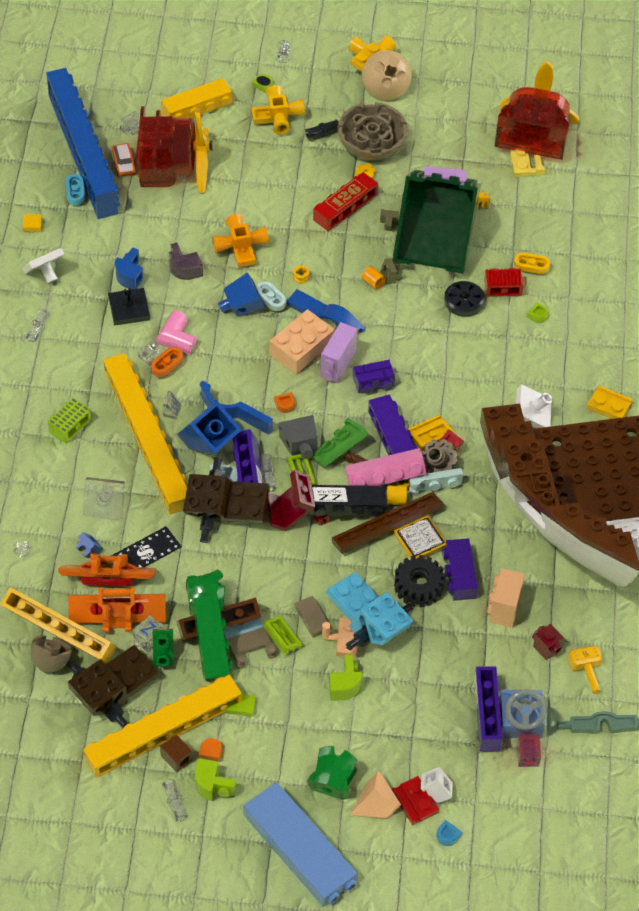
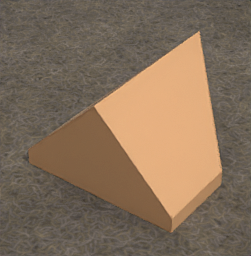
[350,771,401,818]

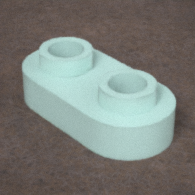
[256,282,286,311]

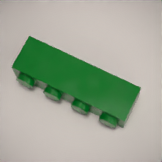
[192,594,232,680]

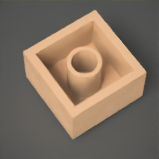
[487,568,525,628]

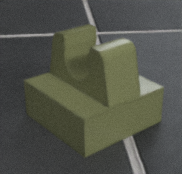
[380,209,399,231]
[380,258,403,284]

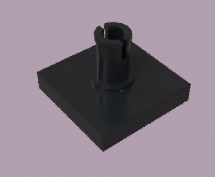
[108,288,150,326]

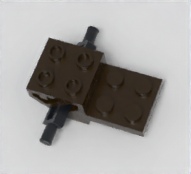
[183,457,270,543]
[67,645,160,729]

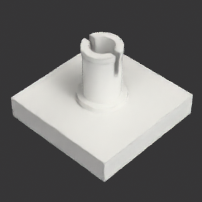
[22,248,64,283]
[516,384,552,428]

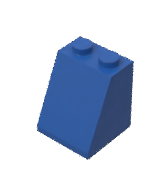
[177,401,242,454]

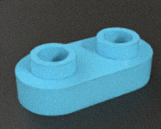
[66,174,85,205]

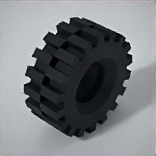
[394,555,445,608]

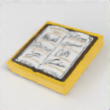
[394,515,446,559]

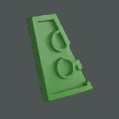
[312,418,369,468]

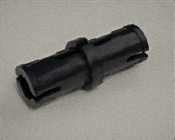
[305,119,339,140]

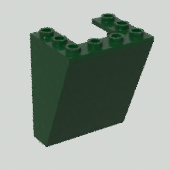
[392,170,481,274]

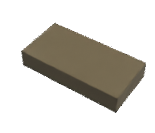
[295,596,331,638]

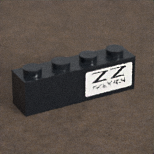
[308,485,388,517]

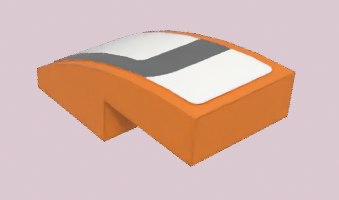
[111,143,136,177]

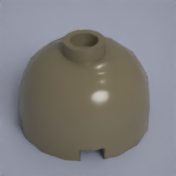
[30,635,72,673]

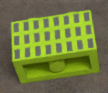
[48,398,91,444]

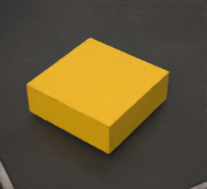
[23,214,42,232]

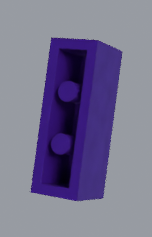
[442,538,478,601]

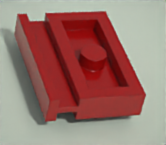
[392,776,439,826]

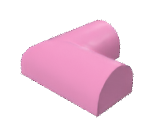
[156,310,197,355]

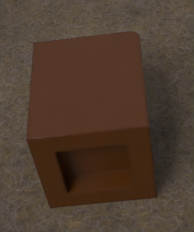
[160,735,193,773]

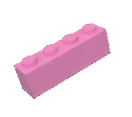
[345,448,427,486]

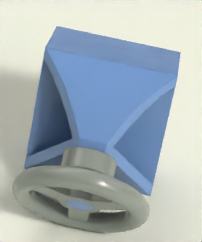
[499,689,547,738]

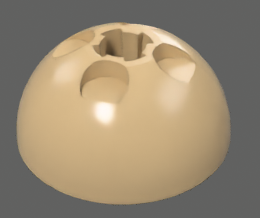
[362,50,412,101]

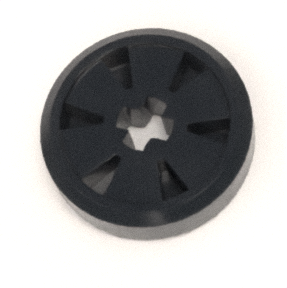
[444,281,485,316]

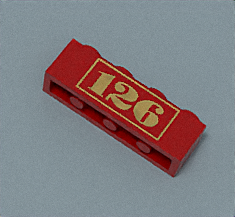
[313,172,378,232]

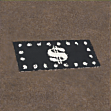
[111,526,182,567]

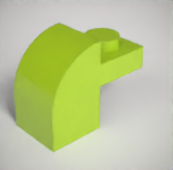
[329,654,362,701]
[195,758,236,801]

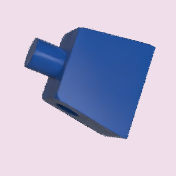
[218,272,265,316]

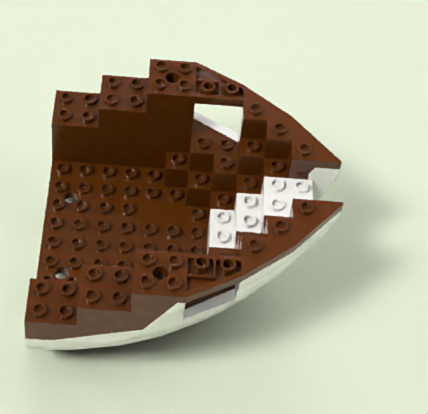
[480,403,639,587]

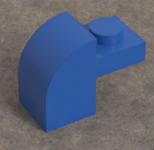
[115,247,144,289]

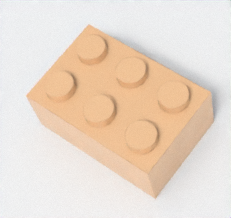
[269,309,335,375]

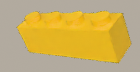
[161,78,232,125]

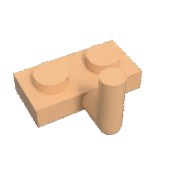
[322,618,357,658]

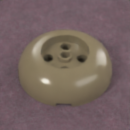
[338,102,408,160]

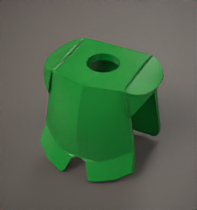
[186,569,225,616]
[307,746,358,799]

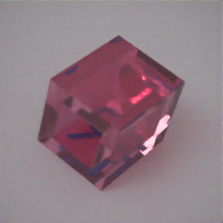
[517,733,541,767]

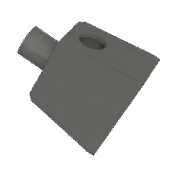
[278,415,317,459]

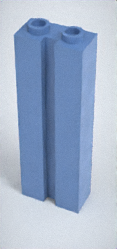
[243,782,358,907]

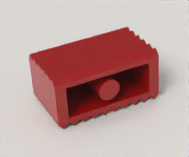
[484,268,524,296]

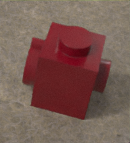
[532,624,564,660]

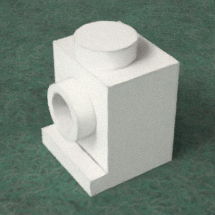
[421,767,453,803]

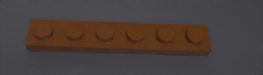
[331,492,443,554]

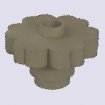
[421,439,459,473]

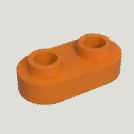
[151,347,183,377]

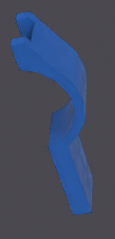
[287,289,365,332]
[200,380,273,435]

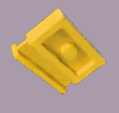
[587,385,633,419]
[408,414,454,452]

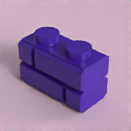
[352,360,395,393]

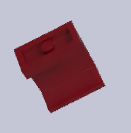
[267,470,315,531]

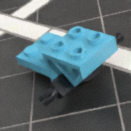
[326,572,414,650]

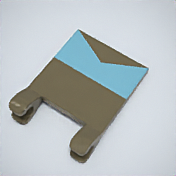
[223,618,276,669]

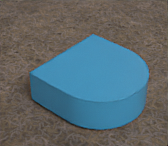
[436,820,462,846]

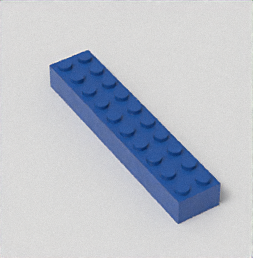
[46,68,120,219]

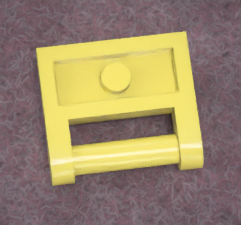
[510,143,545,177]

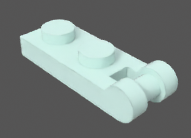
[409,468,463,496]

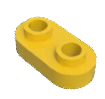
[514,253,550,274]

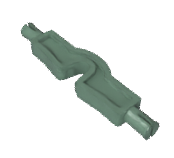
[557,711,639,734]

